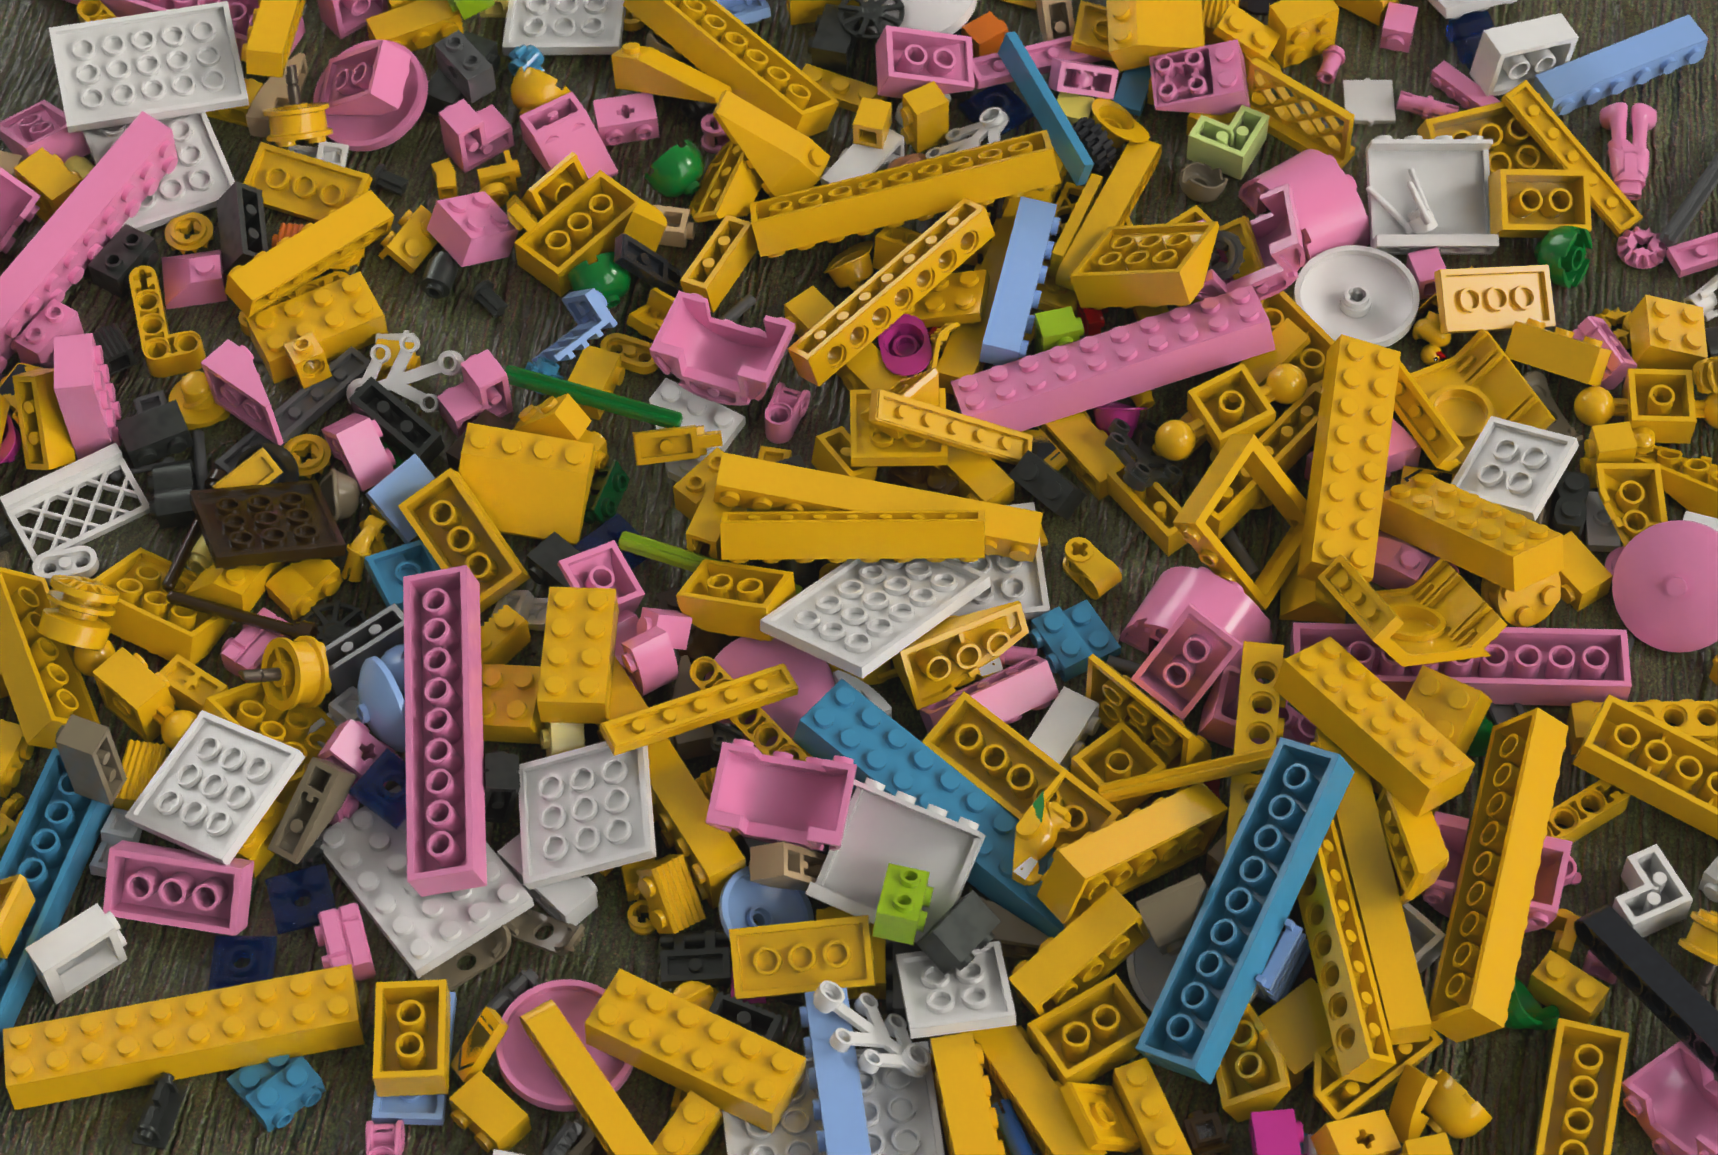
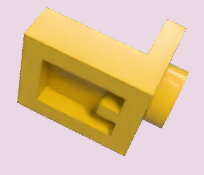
[477,150,521,192]
[1544,908,1581,961]

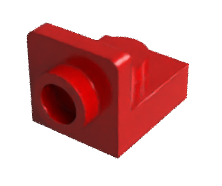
[1077,299,1108,337]

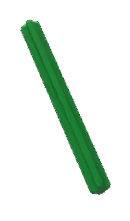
[505,365,683,428]

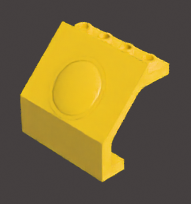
[1394,328,1556,474]
[1318,554,1507,667]

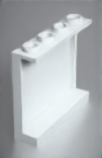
[1365,135,1499,255]
[805,777,985,942]

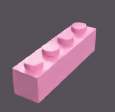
[1430,60,1501,109]

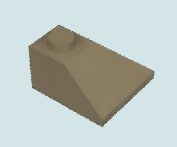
[1135,873,1209,956]

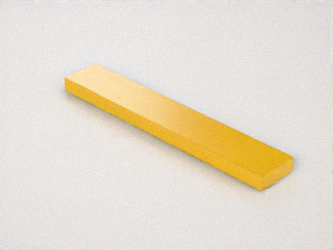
[1501,80,1643,238]
[1152,318,1311,460]
[869,389,1033,465]
[600,663,799,756]

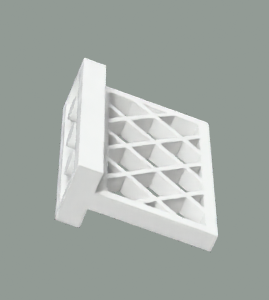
[0,442,150,562]

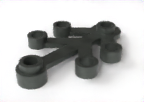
[1105,418,1185,492]

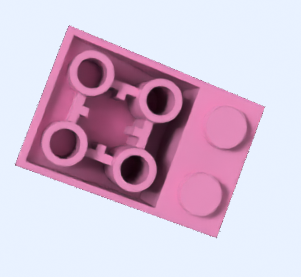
[1149,39,1250,115]
[519,92,618,179]

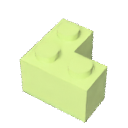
[1186,105,1269,180]

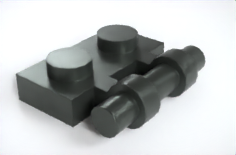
[660,927,731,988]

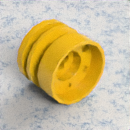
[37,575,120,650]

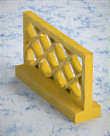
[1248,57,1355,169]

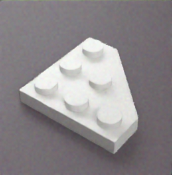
[649,378,746,482]

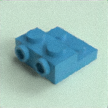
[364,539,441,610]
[1029,599,1121,682]
[226,1054,326,1133]

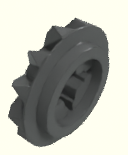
[1208,230,1246,280]
[542,1117,584,1155]

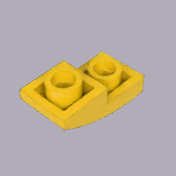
[1388,1063,1438,1144]

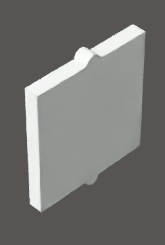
[1342,78,1396,126]

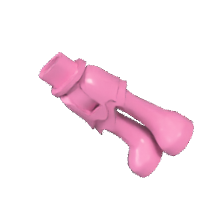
[1599,102,1657,200]

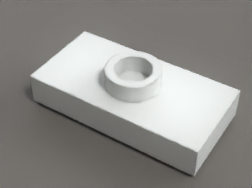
[1585,491,1621,552]

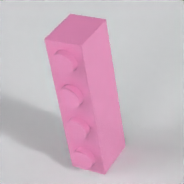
[919,655,1059,733]

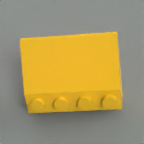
[1106,0,1205,72]
[1417,92,1560,175]
[1070,221,1219,310]
[458,423,597,546]
[94,547,233,664]
[1086,654,1212,788]
[202,682,363,807]

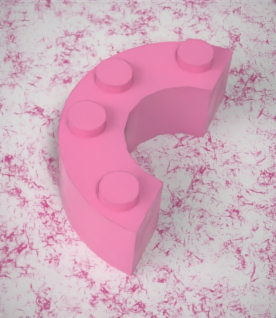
[615,609,678,697]

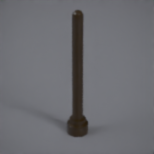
[162,469,228,592]
[166,591,318,641]

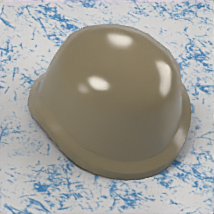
[319,468,360,522]

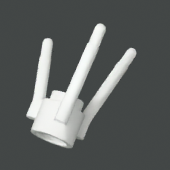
[1366,168,1438,234]
[1684,273,1718,322]

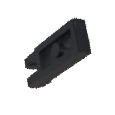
[614,233,682,298]

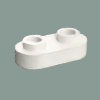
[32,546,99,586]

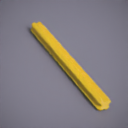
[1098,746,1276,803]

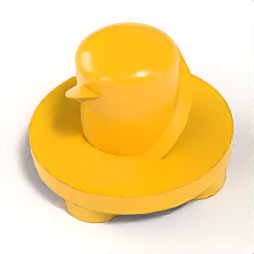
[168,371,230,430]

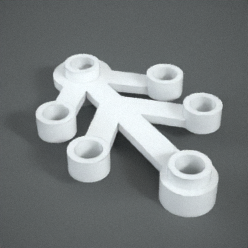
[925,107,1009,159]
[346,334,464,412]
[813,981,931,1078]

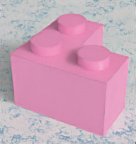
[438,99,515,173]
[437,349,513,438]
[321,413,396,492]

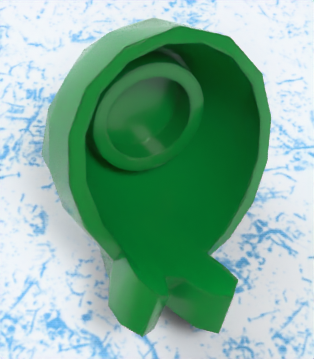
[1505,976,1560,1030]

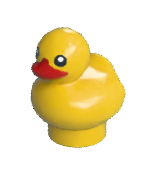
[1412,311,1452,366]

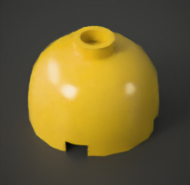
[511,66,571,115]
[1423,1068,1493,1139]

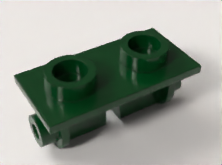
[584,460,630,530]

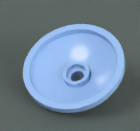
[356,656,405,753]
[719,866,814,940]

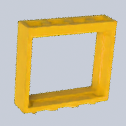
[1172,434,1307,610]

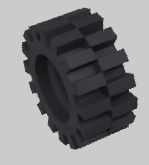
[1072,117,1116,176]

